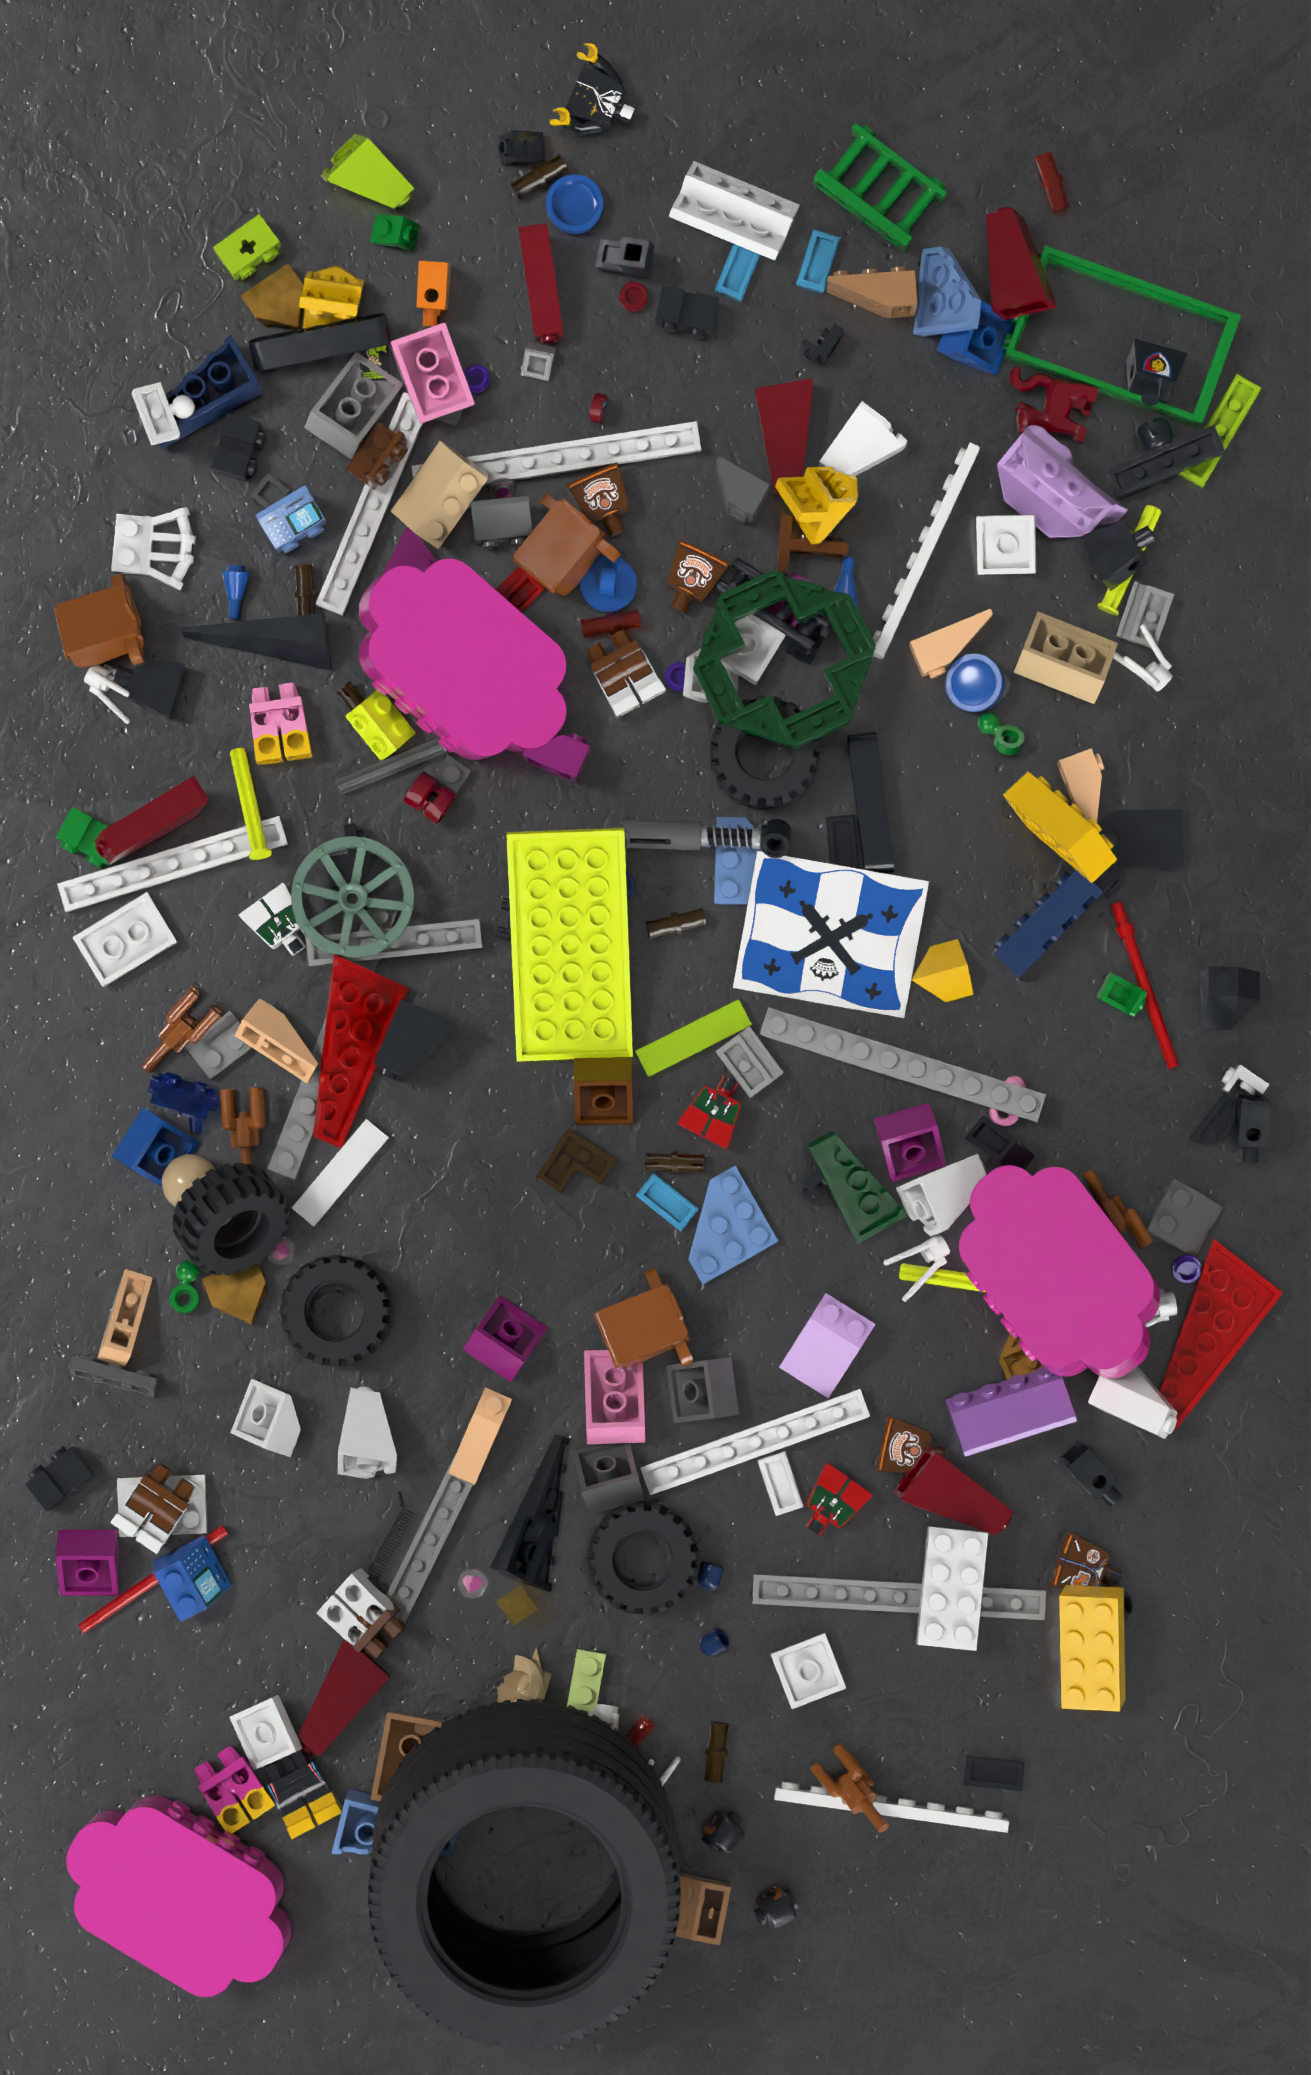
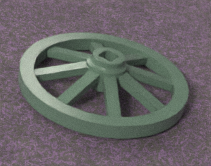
[291,836,414,958]

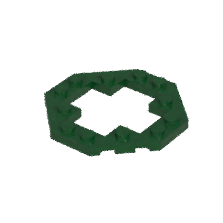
[693,570,876,748]

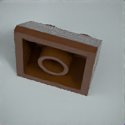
[574,1057,633,1125]

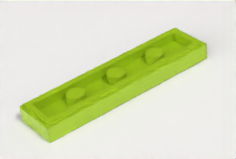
[1179,374,1262,488]
[635,999,752,1077]

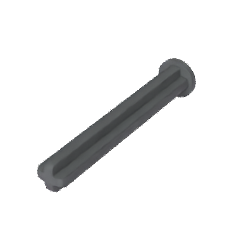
[336,737,449,794]

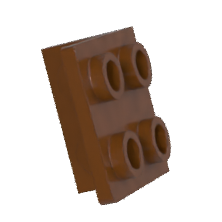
[345,422,408,490]

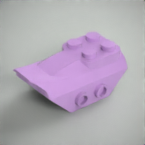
[997,425,1128,538]

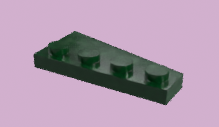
[807,1131,908,1243]

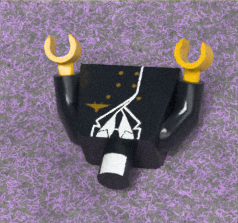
[550,43,636,136]

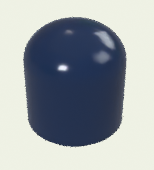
[697,1561,724,1590]
[699,1628,729,1657]

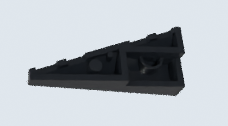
[182,613,332,669]
[490,1435,569,1592]

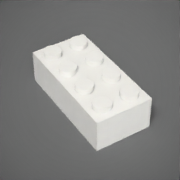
[916,1526,988,1651]

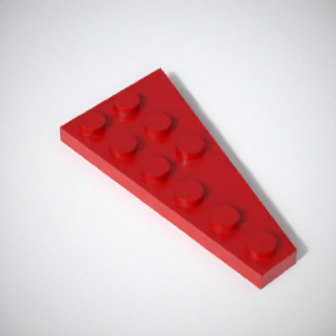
[313,955,409,1148]
[1159,1239,1283,1431]

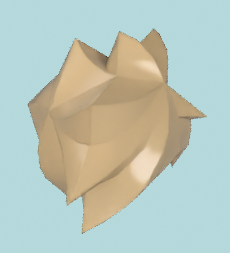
[497,1648,552,1703]

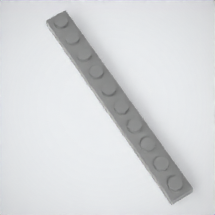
[268,907,399,1180]
[760,1007,1046,1123]
[752,1574,1046,1620]

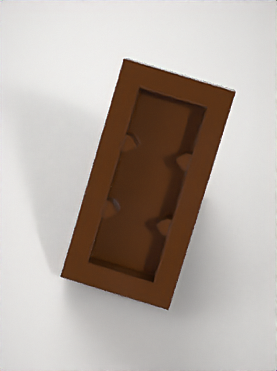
[777,514,849,576]

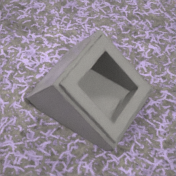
[521,342,556,381]

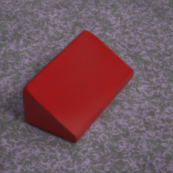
[495,566,545,613]

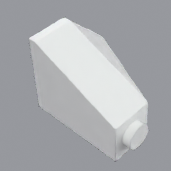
[819,401,907,476]
[896,1154,987,1236]
[1088,1366,1177,1439]
[338,1387,397,1479]

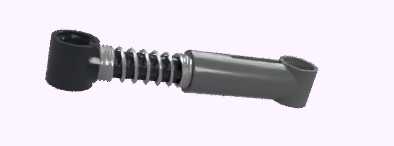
[604,813,792,858]

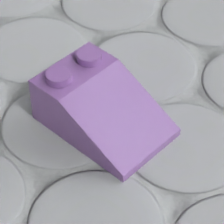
[779,1293,875,1398]

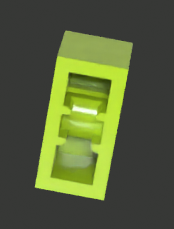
[213,214,282,281]

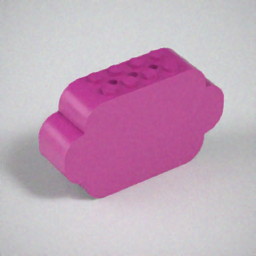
[359,559,566,760]
[959,1165,1161,1378]
[66,1795,291,1997]

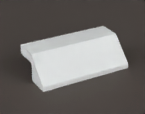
[669,161,800,261]

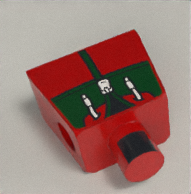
[677,1076,741,1149]
[806,1462,872,1536]

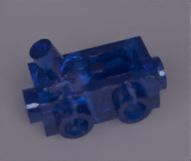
[147,1072,220,1134]

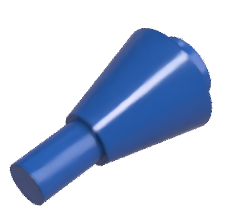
[834,557,858,607]
[222,565,250,619]

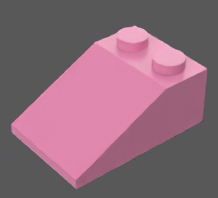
[390,323,475,424]
[584,1350,645,1445]

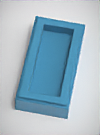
[796,229,841,294]
[715,243,760,302]
[636,1173,699,1232]

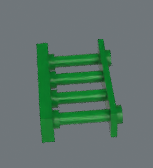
[813,123,947,252]

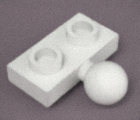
[132,382,195,446]

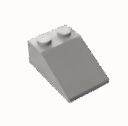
[304,352,404,460]

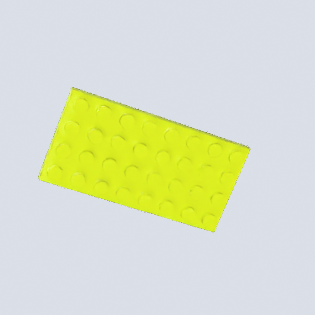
[507,828,633,1061]

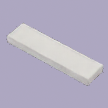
[292,1119,389,1227]

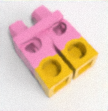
[249,682,313,766]

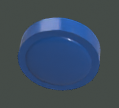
[546,175,603,234]
[946,654,1005,712]

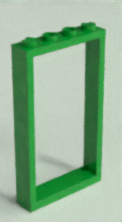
[1002,246,1241,428]

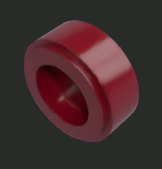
[619,282,648,312]
[589,393,608,423]

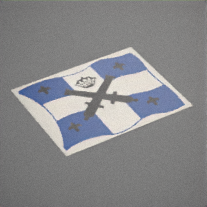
[733,851,929,1018]

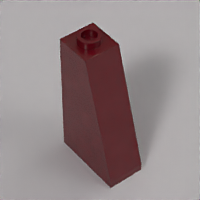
[986,207,1057,320]
[518,223,564,344]
[755,378,813,498]
[94,776,209,865]
[892,1446,1014,1536]
[298,1640,391,1756]

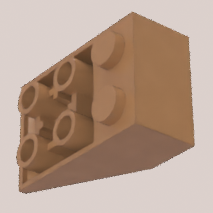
[826,267,917,318]
[675,1873,731,1946]

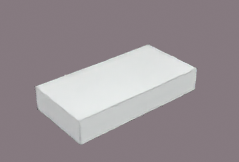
[757,1451,803,1516]

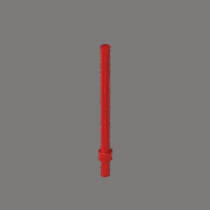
[1111,901,1179,1069]
[78,1525,229,1634]

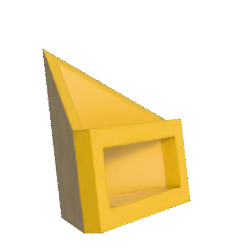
[912,939,974,1003]

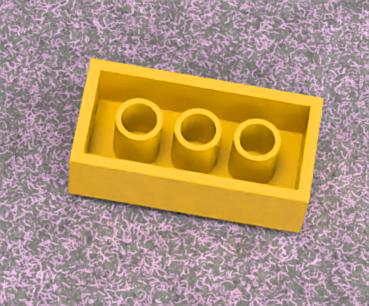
[1003,771,1117,883]
[1059,1585,1126,1711]

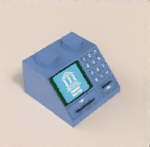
[255,485,327,553]

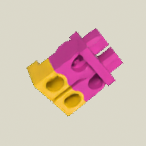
[194,1745,276,1834]

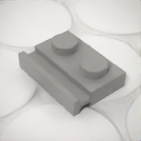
[1115,581,1174,649]
[185,1011,252,1080]
[715,1027,784,1098]

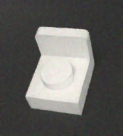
[1221,1065,1269,1096]

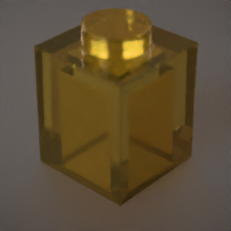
[497,1583,538,1626]

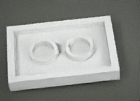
[72,892,178,988]
[117,1474,208,1537]

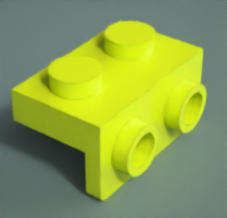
[346,690,416,760]

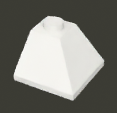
[230,1379,301,1457]

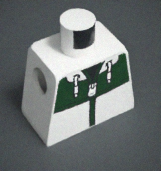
[239,883,306,956]

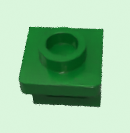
[370,214,419,252]
[1096,972,1147,1017]

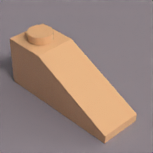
[909,609,993,679]
[1057,748,1104,823]
[235,998,318,1083]
[97,1269,153,1367]
[448,1388,512,1485]

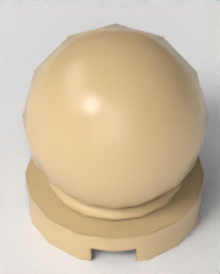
[162,1154,216,1207]

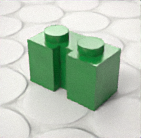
[56,807,111,868]

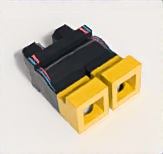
[264,1749,343,1839]

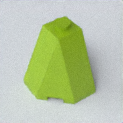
[321,134,414,208]

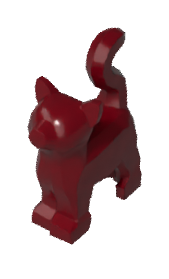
[1009,366,1099,444]

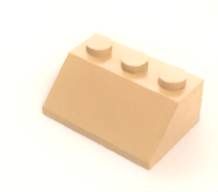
[391,440,488,549]
[1014,611,1118,704]

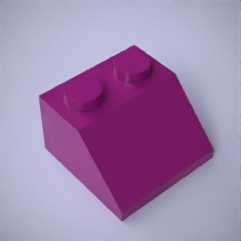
[522,733,591,784]
[873,1103,947,1183]
[463,1295,548,1382]
[55,1530,119,1596]

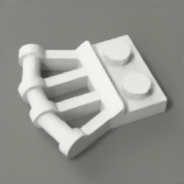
[111,507,196,590]

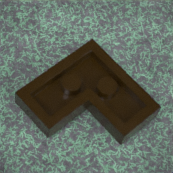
[536,1129,617,1193]

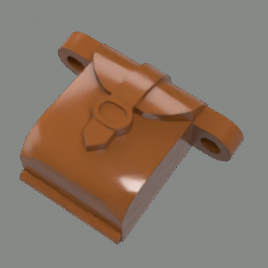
[512,493,621,596]
[54,573,145,668]
[594,1267,694,1369]

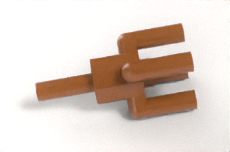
[141,985,223,1073]
[220,1087,266,1165]
[1083,1169,1154,1249]
[811,1744,889,1833]

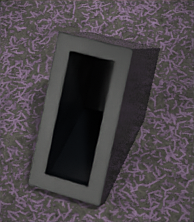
[965,1116,1035,1169]

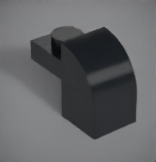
[595,236,655,277]
[328,823,373,888]

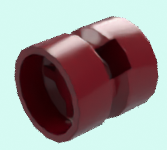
[403,771,458,825]

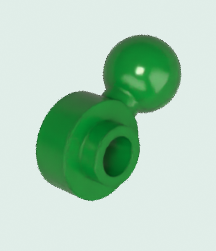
[978,712,1024,755]
[169,1260,199,1314]

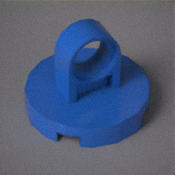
[580,556,637,614]

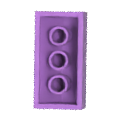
[945,1366,1077,1457]

